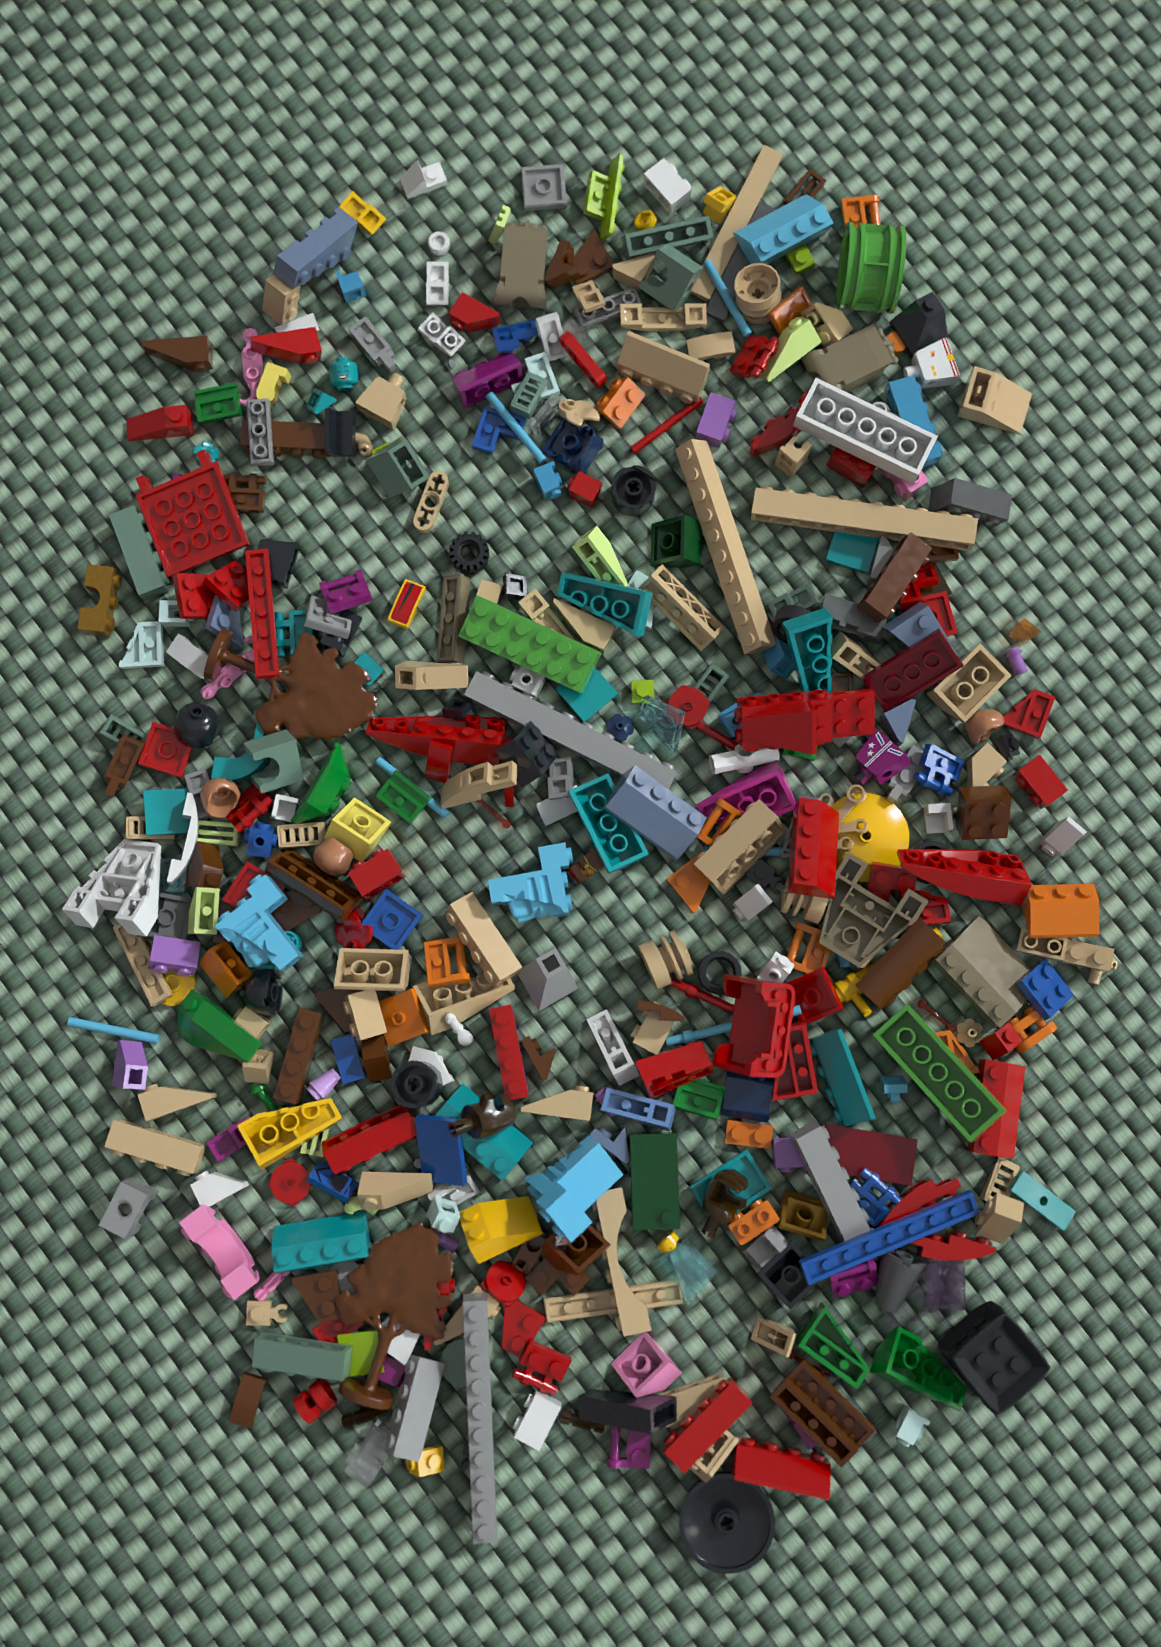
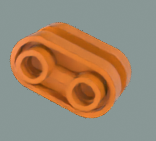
[1005,1005,1058,1053]

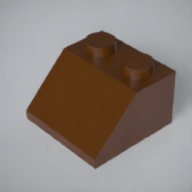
[540,1225,611,1276]

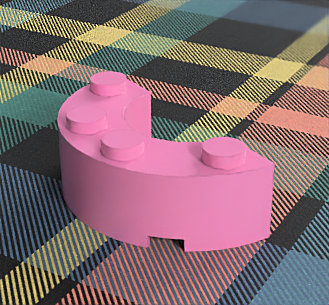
[179,1205,259,1300]

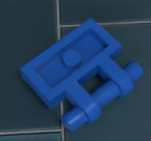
[913,744,964,796]
[849,1167,901,1228]

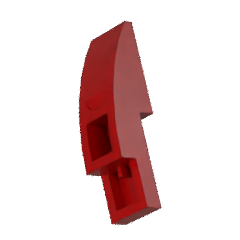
[749,392,808,456]
[875,1177,961,1228]
[911,1230,996,1261]

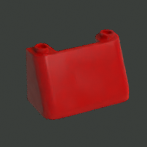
[712,974,795,1078]

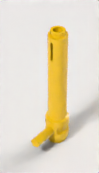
[834,927,943,1017]

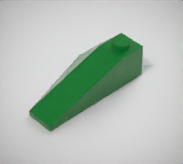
[178,989,262,1063]
[870,1326,967,1411]

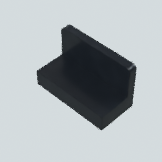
[325,408,356,457]

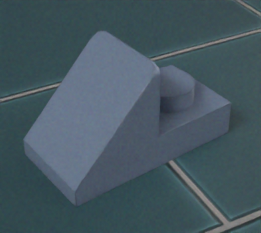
[589,1127,629,1164]

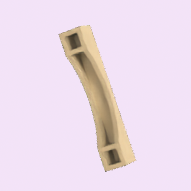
[592,1187,651,1337]

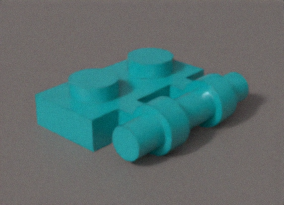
[274,610,314,658]

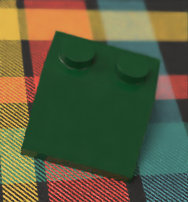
[651,515,702,568]

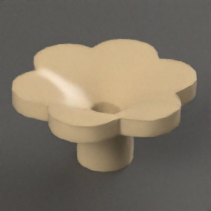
[956,1018,983,1048]

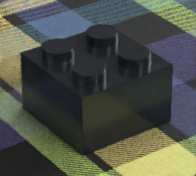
[495,721,558,788]

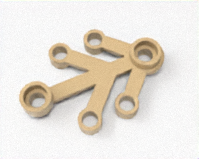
[820,785,868,852]

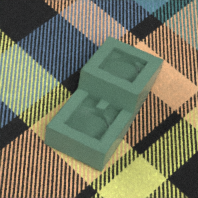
[767,583,820,618]

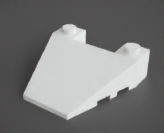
[62,839,161,937]

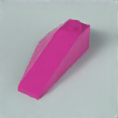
[696,760,796,824]

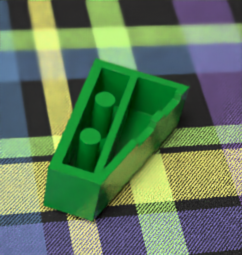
[795,1302,871,1389]

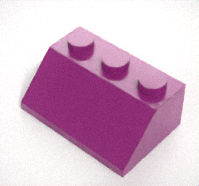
[451,352,523,409]

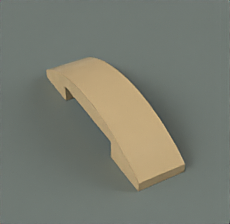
[620,303,707,332]
[518,588,578,642]

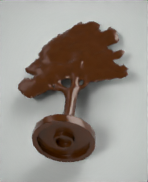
[204,628,378,740]
[335,1222,454,1409]

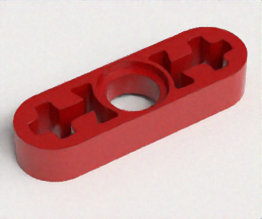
[558,331,607,388]

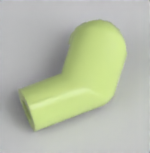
[344,1196,378,1216]

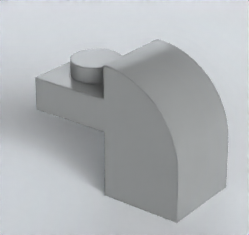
[742,1225,789,1269]

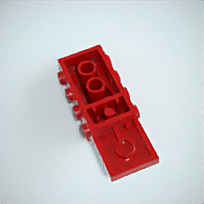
[734,689,875,754]

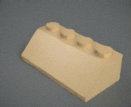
[617,331,710,404]
[694,799,788,895]

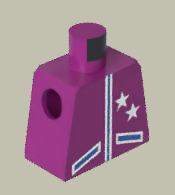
[853,729,911,785]

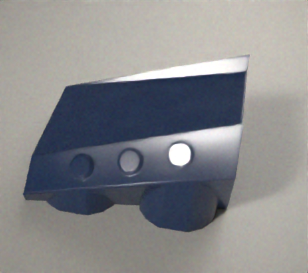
[542,417,603,474]
[721,1070,774,1123]

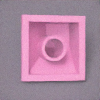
[611,1332,682,1398]

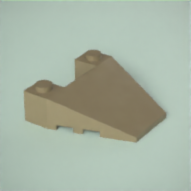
[819,852,928,967]

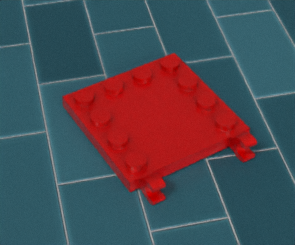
[136,449,250,578]

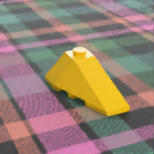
[237,1098,343,1169]

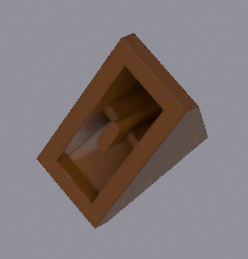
[362,1033,393,1082]

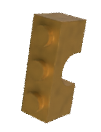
[77,564,122,637]

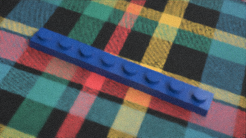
[798,1190,980,1285]

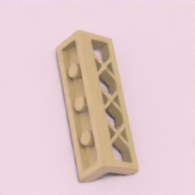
[638,565,724,651]

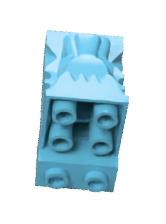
[488,842,573,923]
[215,875,304,971]
[524,1135,623,1242]

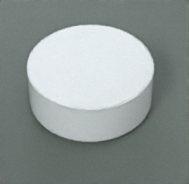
[428,232,450,255]

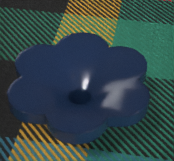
[606,714,634,742]

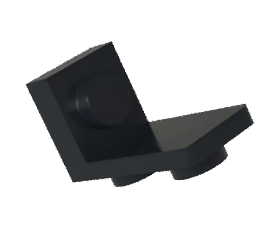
[320,610,363,657]

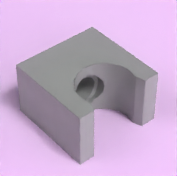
[98,1178,159,1239]

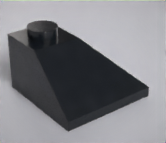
[889,292,948,358]

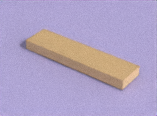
[112,923,174,1007]

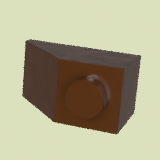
[185,841,224,889]

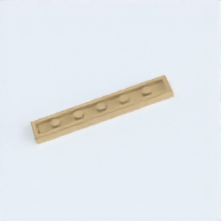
[544,1278,686,1323]

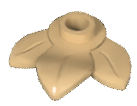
[558,399,600,427]

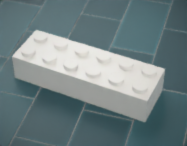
[793,378,938,484]

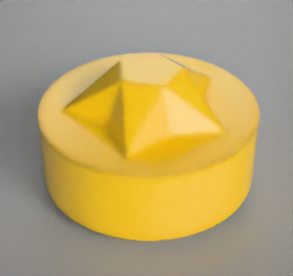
[634,210,657,231]
[656,1231,679,1254]

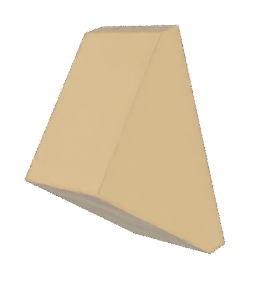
[612,252,655,291]
[242,1049,275,1085]
[751,1317,796,1357]

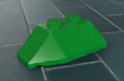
[290,743,351,824]

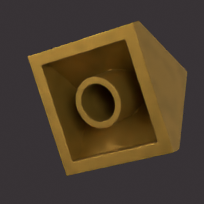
[775,1189,828,1242]

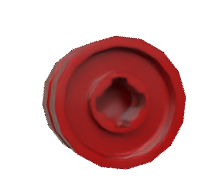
[292,1378,338,1424]

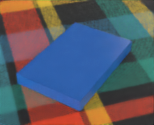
[415,1114,467,1187]

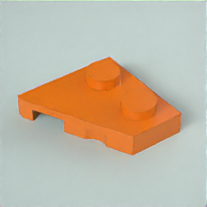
[666,851,710,914]

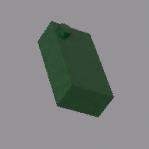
[629,1132,680,1230]

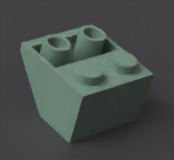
[365,436,430,498]

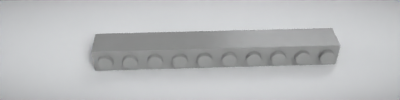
[464,671,677,789]
[463,1293,497,1544]

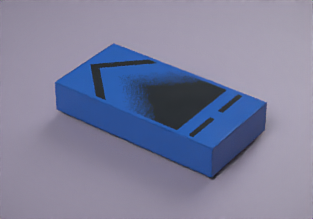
[307,1161,359,1203]

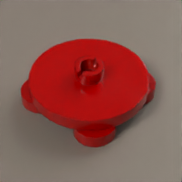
[665,685,710,729]
[268,1158,313,1206]
[481,1261,526,1308]

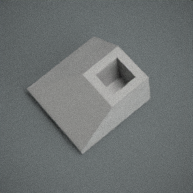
[517,948,578,1011]

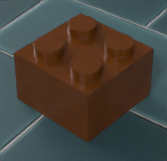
[956,785,1012,840]

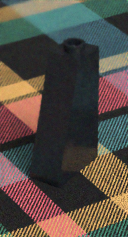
[578,1389,677,1434]

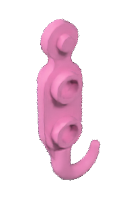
[240,328,263,406]
[201,636,254,699]

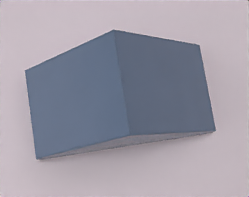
[880,699,916,746]

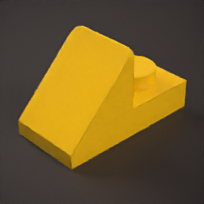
[703,186,738,224]

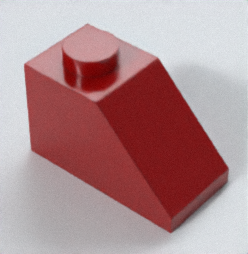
[448,292,500,333]

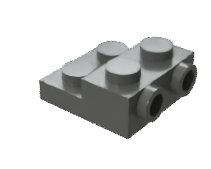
[137,892,192,940]

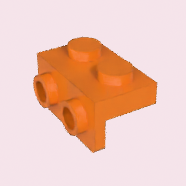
[595,377,646,429]
[728,1199,780,1245]

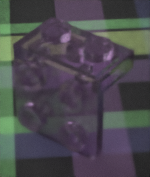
[923,1259,966,1313]

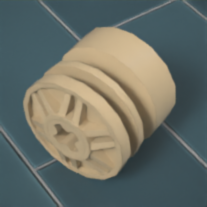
[734,263,782,324]
[780,877,829,924]
[638,930,693,990]

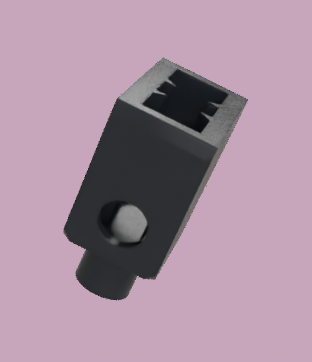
[243,539,300,588]

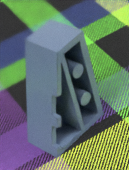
[883,602,956,652]

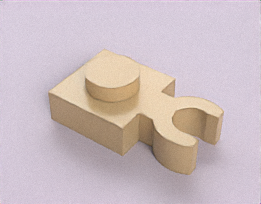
[246,1300,288,1326]

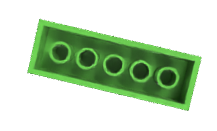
[458,595,602,693]
[873,1004,1007,1142]

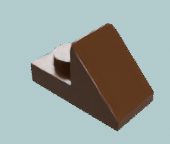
[544,239,580,289]
[521,1036,557,1081]

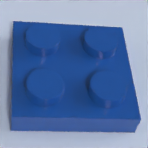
[361,889,424,950]
[1016,958,1074,1021]

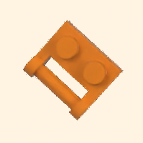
[840,195,881,230]
[697,798,743,846]
[787,922,831,974]
[424,937,470,988]

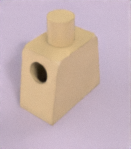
[355,373,406,430]

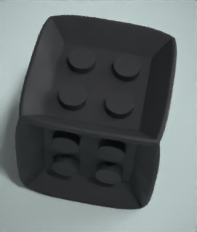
[937,1301,1051,1414]

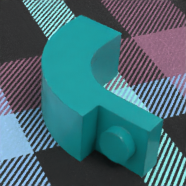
[211,722,270,783]

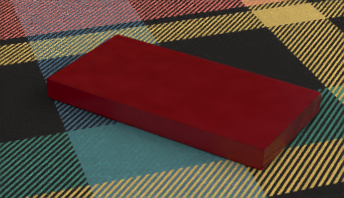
[861,628,964,713]
[825,1123,918,1186]

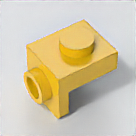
[406,1445,445,1477]

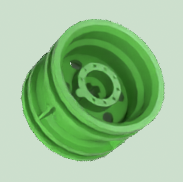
[836,222,906,314]

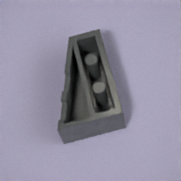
[928,478,1012,527]
[818,593,887,644]

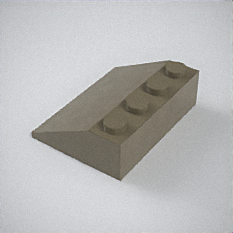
[930,915,1031,1028]

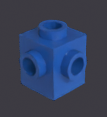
[244,822,278,858]

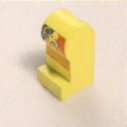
[256,362,291,409]

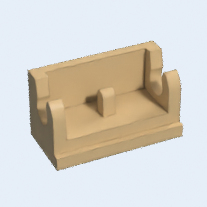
[774,436,812,477]
[690,1430,739,1483]

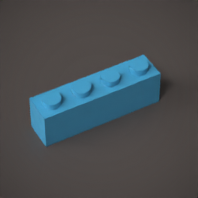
[885,375,942,468]

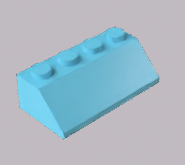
[733,194,833,265]

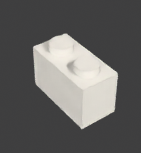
[643,158,691,215]
[512,1389,562,1451]

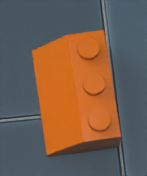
[1021,884,1099,938]

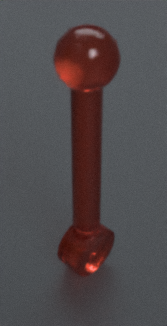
[475,795,511,829]
[917,1000,958,1033]
[787,1350,830,1380]

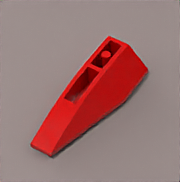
[366,715,507,766]
[897,849,1032,906]

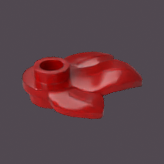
[334,912,373,949]

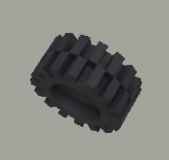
[449,531,490,575]

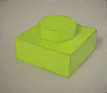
[786,245,816,276]
[631,680,655,704]

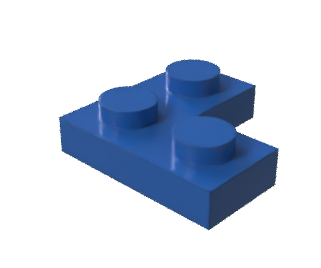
[492,320,538,353]
[472,406,527,455]

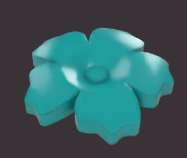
[192,441,220,467]

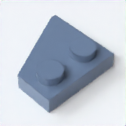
[205,594,244,650]

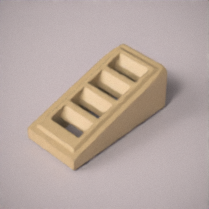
[126,816,175,841]
[277,822,326,850]
[979,1157,1020,1202]

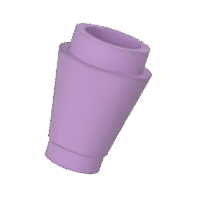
[306,1068,341,1101]

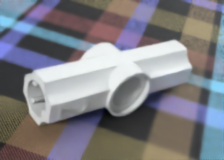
[709,744,780,774]

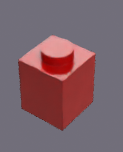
[567,471,603,508]
[979,1022,1022,1060]

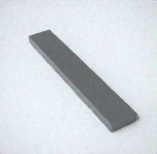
[706,201,777,323]

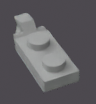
[348,316,398,374]
[886,745,925,804]

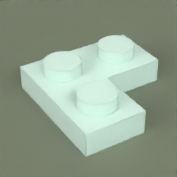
[511,352,560,406]

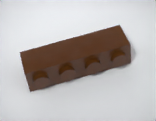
[240,420,331,459]
[857,532,932,623]
[273,1008,325,1104]

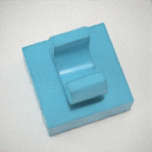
[880,1075,908,1103]

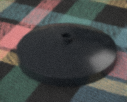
[679,1471,775,1574]

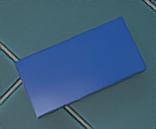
[330,1034,366,1085]

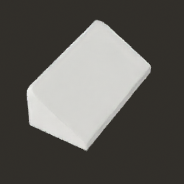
[536,785,577,826]
[427,1168,480,1211]

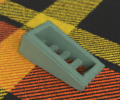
[510,371,548,420]
[693,663,730,702]
[99,714,148,754]

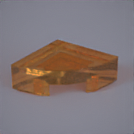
[1008,618,1041,640]

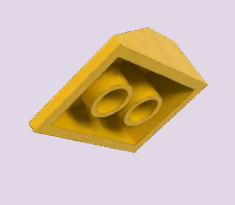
[459,1196,543,1264]

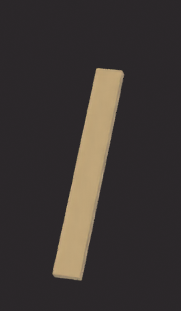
[690,145,783,302]

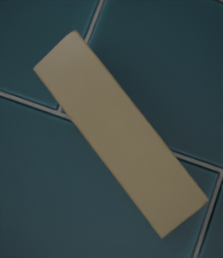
[437,574,471,664]

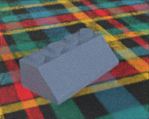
[604,765,707,860]

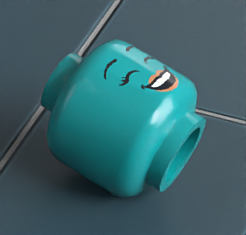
[329,357,359,391]

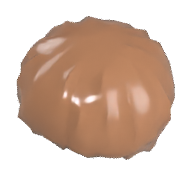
[965,709,1004,744]
[200,778,240,818]
[313,837,354,876]

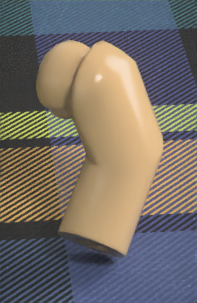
[356,433,373,456]
[1088,958,1118,985]

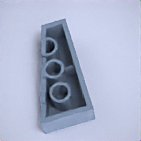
[273,207,358,289]

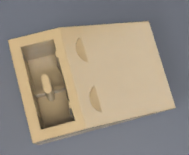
[957,366,1032,435]

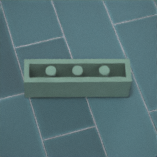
[621,216,713,260]
[109,505,170,601]
[252,1332,352,1383]

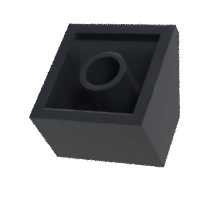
[757,1241,821,1309]

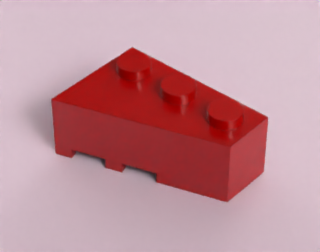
[772,1021,818,1101]
[635,1041,714,1099]

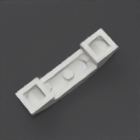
[167,793,198,885]

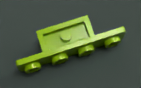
[583,153,624,242]

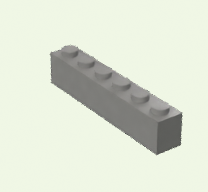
[789,1121,873,1243]

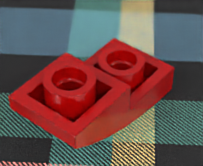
[425,741,454,783]

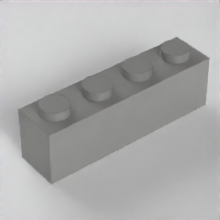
[385,1355,445,1462]

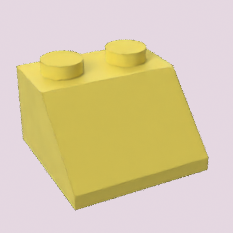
[324,797,392,861]

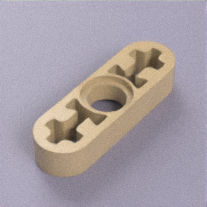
[413,471,449,533]

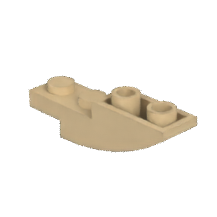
[440,761,517,809]
[1017,928,1114,972]

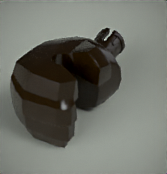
[448,1093,516,1140]
[701,1169,749,1238]

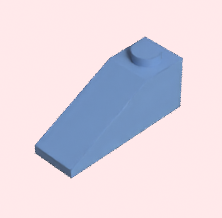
[601,1088,676,1132]

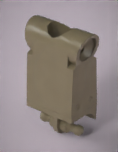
[493,220,548,310]
[801,324,898,393]

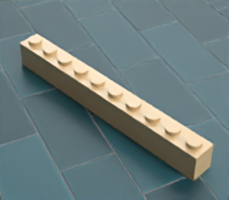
[675,439,776,654]
[751,486,978,551]

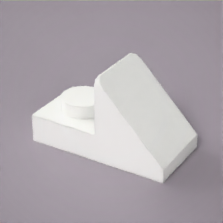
[400,161,448,199]
[536,312,568,362]

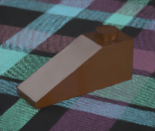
[141,336,213,373]

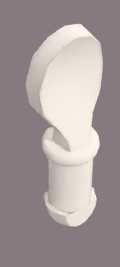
[445,1013,474,1046]

